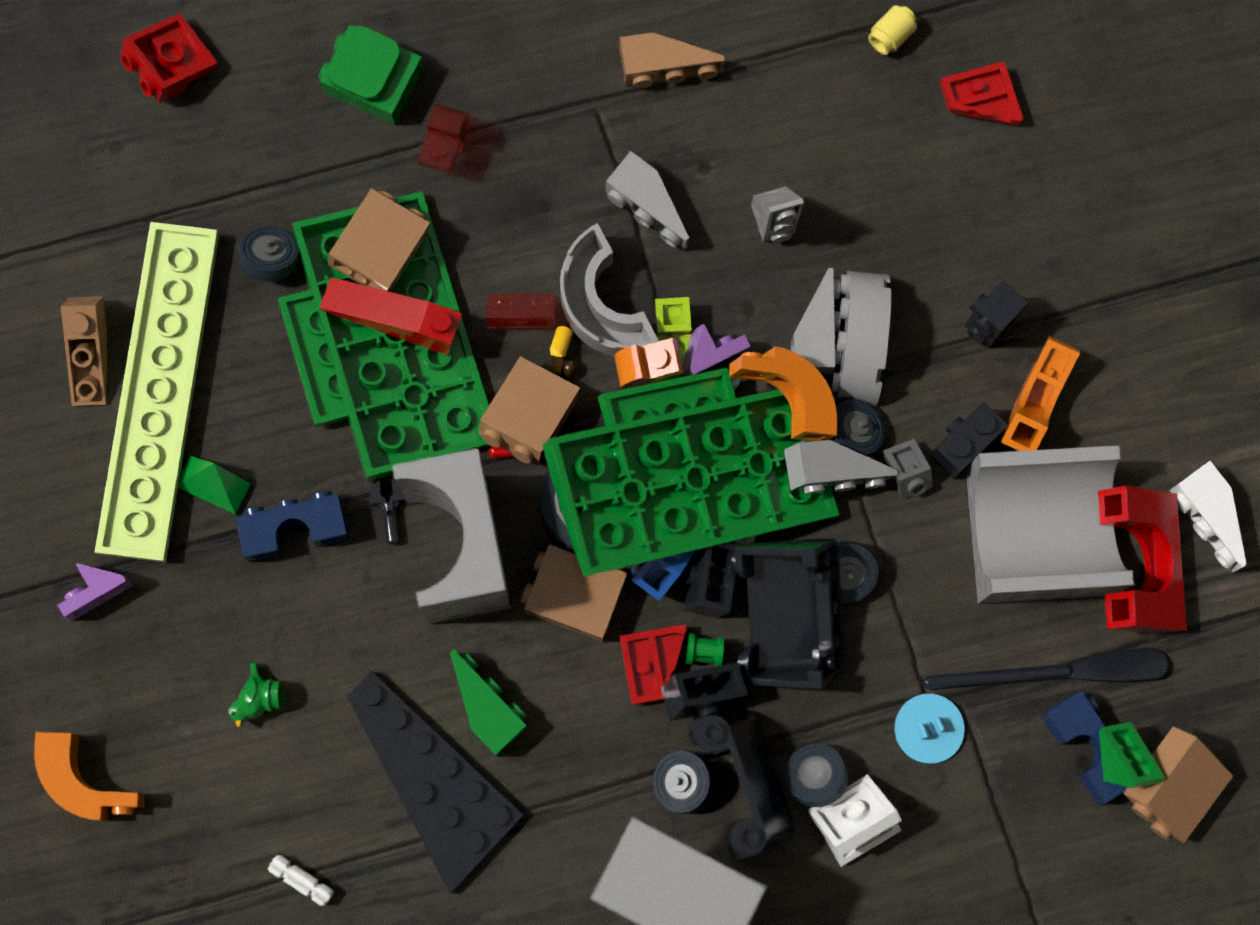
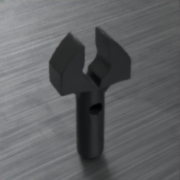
[370,479,406,545]

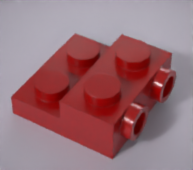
[120,13,218,103]

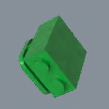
[319,25,424,125]

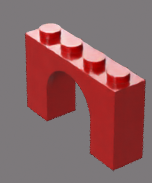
[1098,486,1187,634]

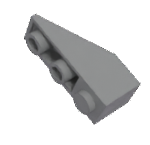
[606,151,689,251]
[751,186,804,243]
[791,268,841,375]
[784,440,898,495]

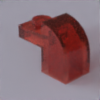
[417,104,472,174]

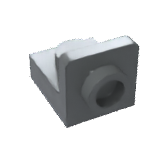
[883,439,933,499]

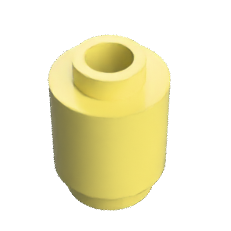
[868,6,917,55]

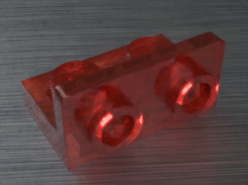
[486,293,555,328]

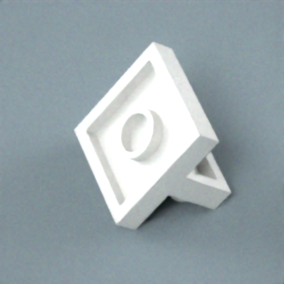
[808,774,901,867]

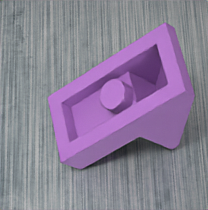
[680,324,751,377]
[58,563,133,621]

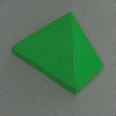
[178,456,251,515]
[1099,722,1165,788]

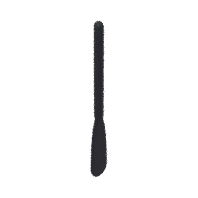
[922,647,1169,690]

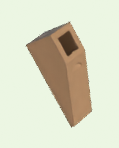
[620,32,725,88]
[61,296,107,406]

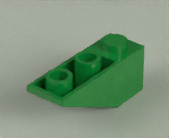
[450,650,527,757]

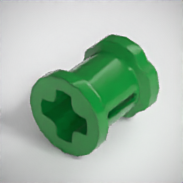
[686,633,724,666]

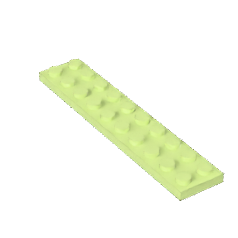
[95,222,219,563]

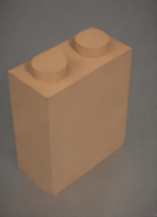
[328,188,430,292]
[478,356,580,466]
[521,544,627,642]
[1123,727,1233,843]

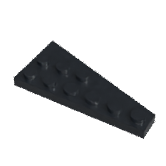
[347,671,524,894]

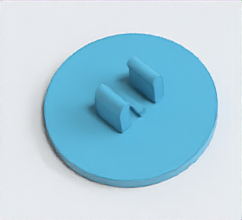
[894,694,964,764]

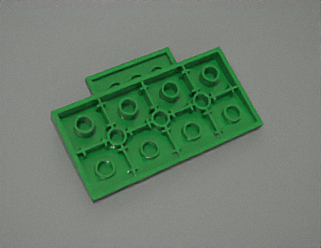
[278,191,491,483]
[542,368,839,577]

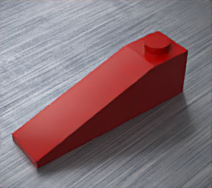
[319,277,462,356]

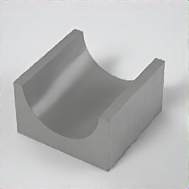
[966,446,1134,604]
[392,449,511,624]
[591,818,765,925]

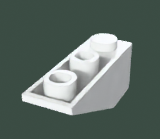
[1169,461,1247,572]

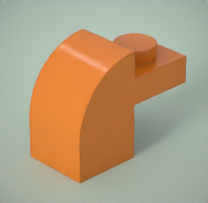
[614,338,684,390]

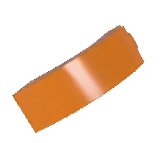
[1001,336,1080,451]
[729,346,837,441]
[34,732,145,821]

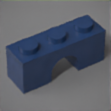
[235,491,350,562]
[1040,691,1128,805]

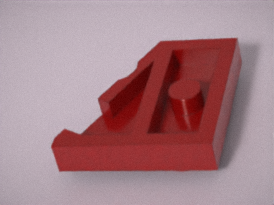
[939,62,1023,125]
[619,624,686,706]

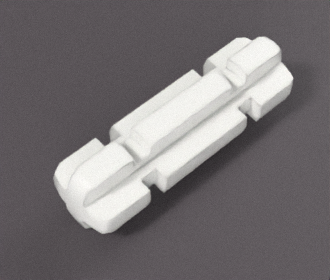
[268,855,334,906]

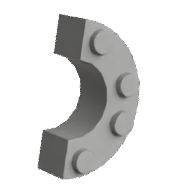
[560,223,659,356]
[831,271,891,407]

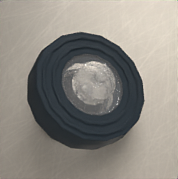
[785,744,849,808]

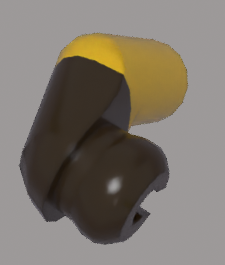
[550,326,576,378]

